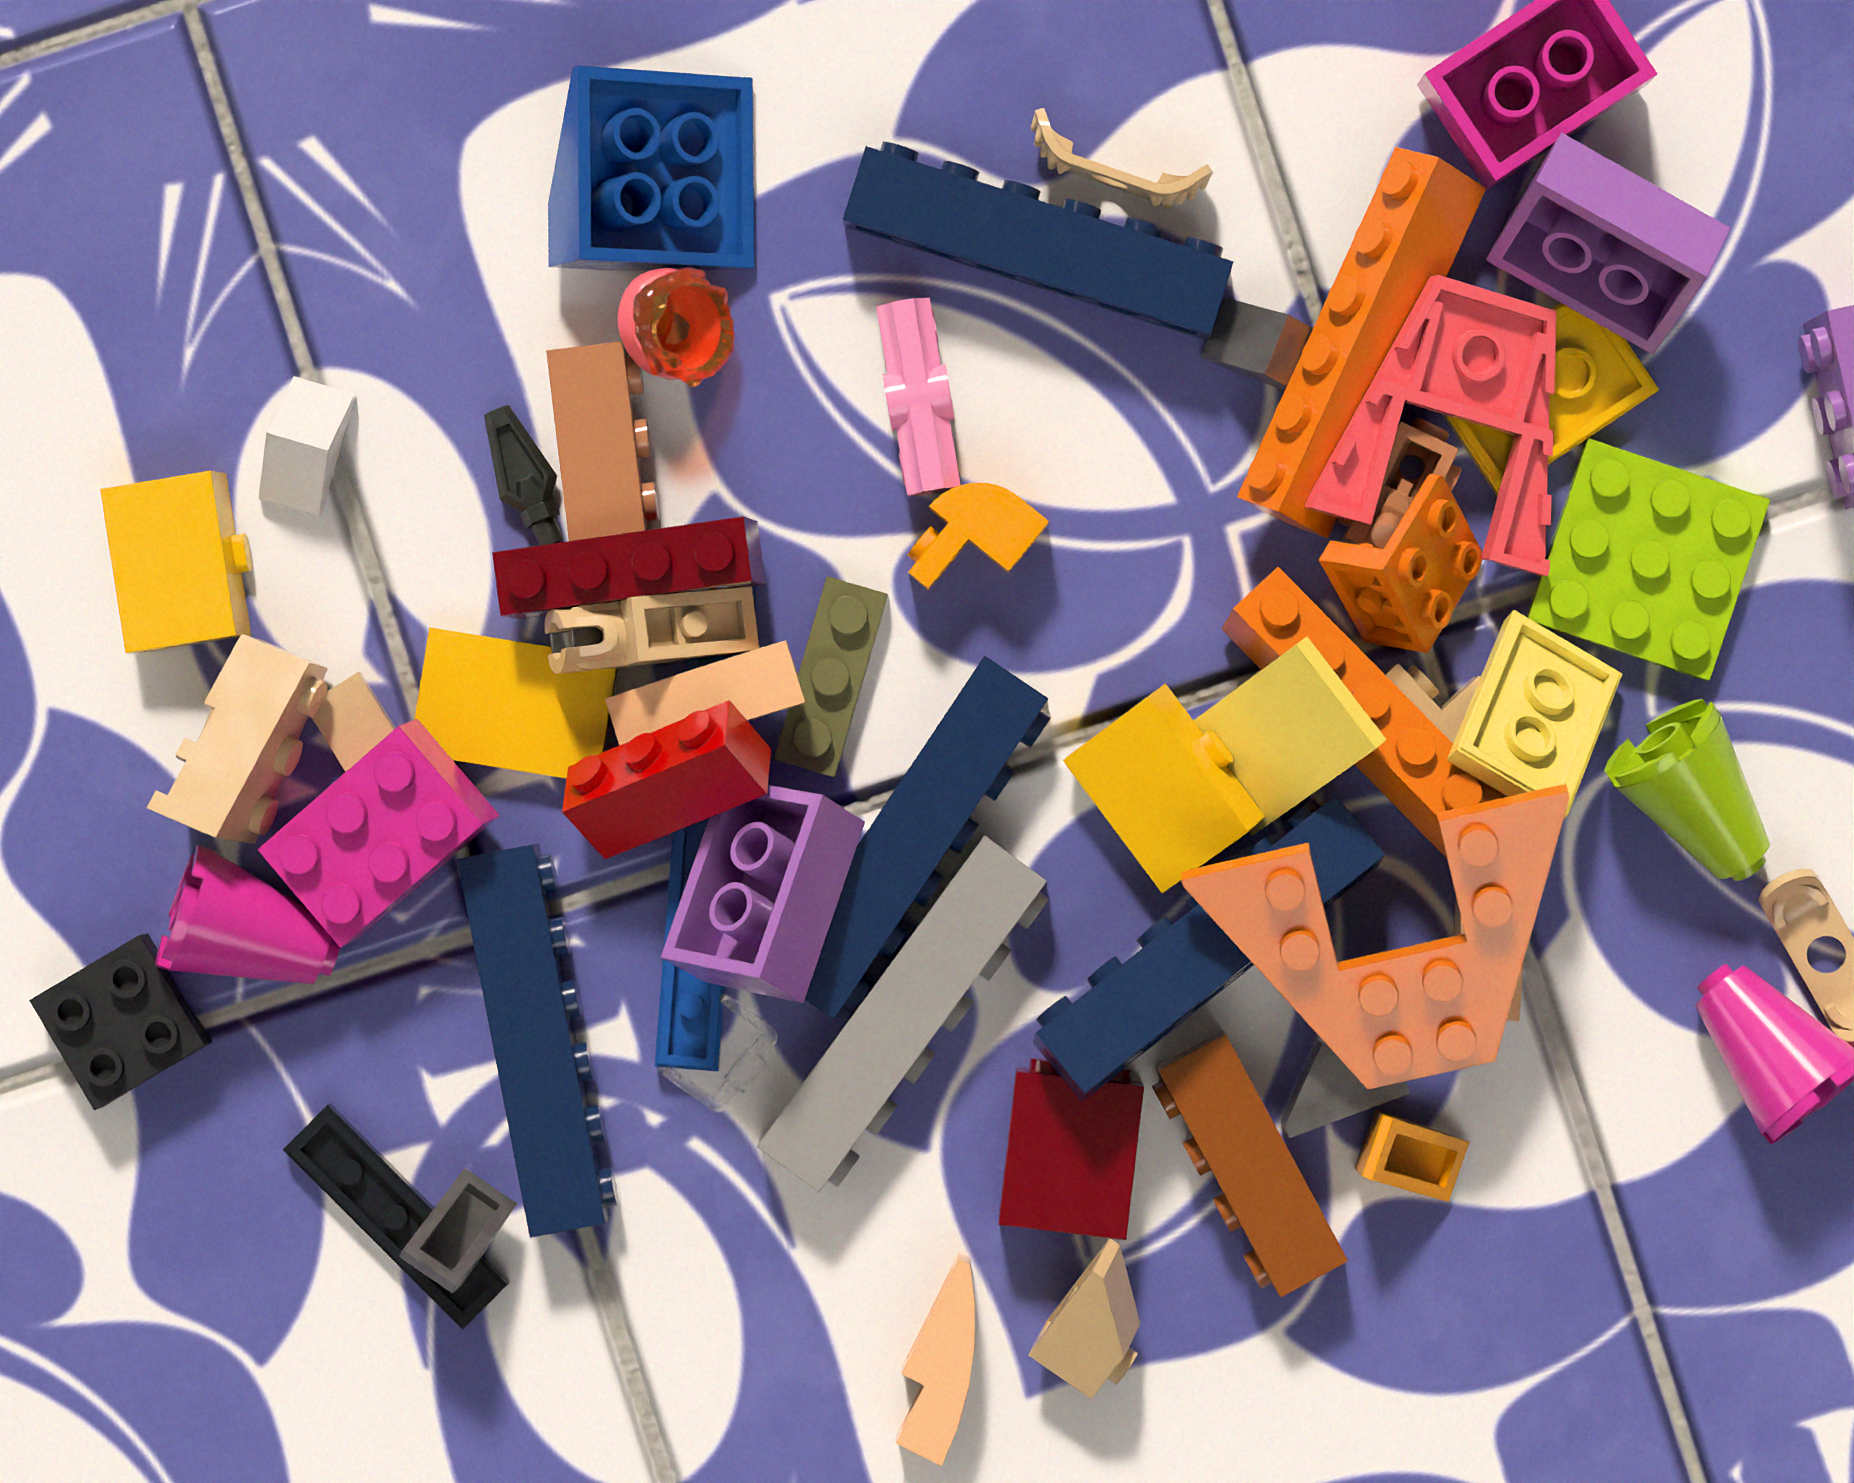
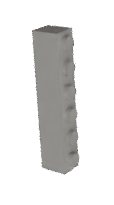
[757,835,1049,1193]

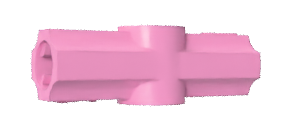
[876,297,961,497]

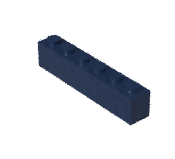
[843,141,1234,341]
[805,656,1052,1019]
[1033,795,1385,1103]
[457,843,619,1238]

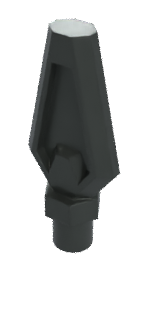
[484,405,564,545]

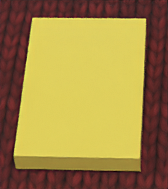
[1447,610,1622,818]
[1193,636,1387,836]

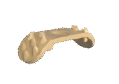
[1031,108,1214,210]
[1758,869,1854,1047]

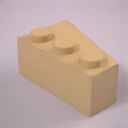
[147,634,328,844]

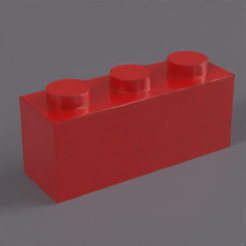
[562,700,771,860]

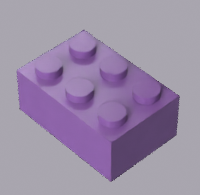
[1486,132,1731,355]
[1798,305,1854,510]
[660,785,865,1003]

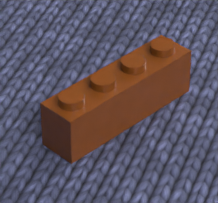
[1152,1031,1348,1298]

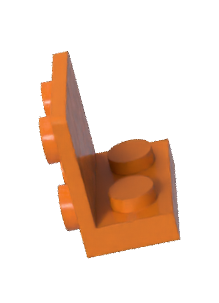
[1319,474,1483,653]

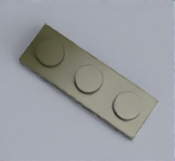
[773,576,888,777]

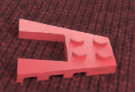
[1304,275,1556,576]

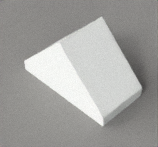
[258,377,356,517]

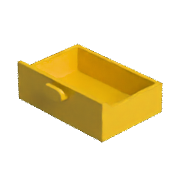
[100,470,252,654]
[1062,683,1265,893]

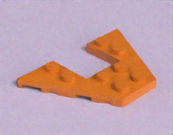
[1181,784,1570,1090]

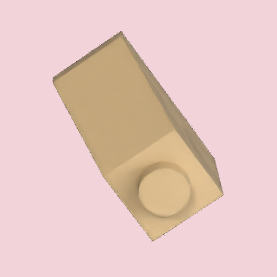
[1028,1238,1140,1399]

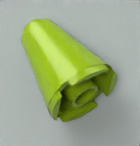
[1604,699,1770,881]

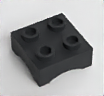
[29,933,212,1110]

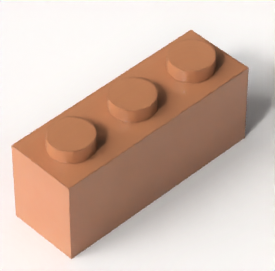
[546,341,659,541]

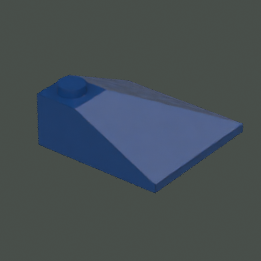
[548,65,754,270]

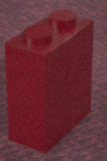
[998,1058,1144,1240]

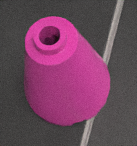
[155,845,340,984]
[1695,964,1854,1145]

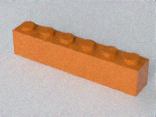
[1237,147,1486,538]
[1222,567,1505,858]

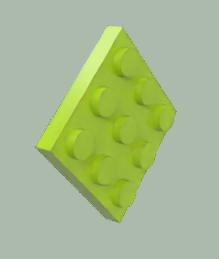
[1526,438,1771,681]

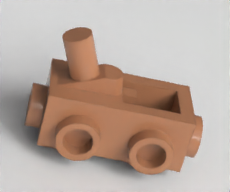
[1337,418,1462,549]

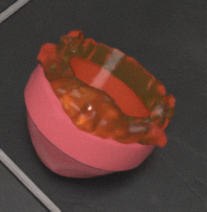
[618,267,735,387]

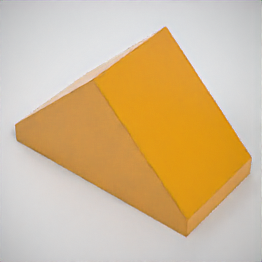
[1354,1109,1470,1202]

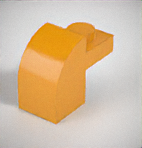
[907,482,1049,591]

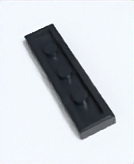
[283,1103,510,1330]

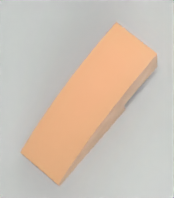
[605,640,806,745]
[896,1252,975,1466]

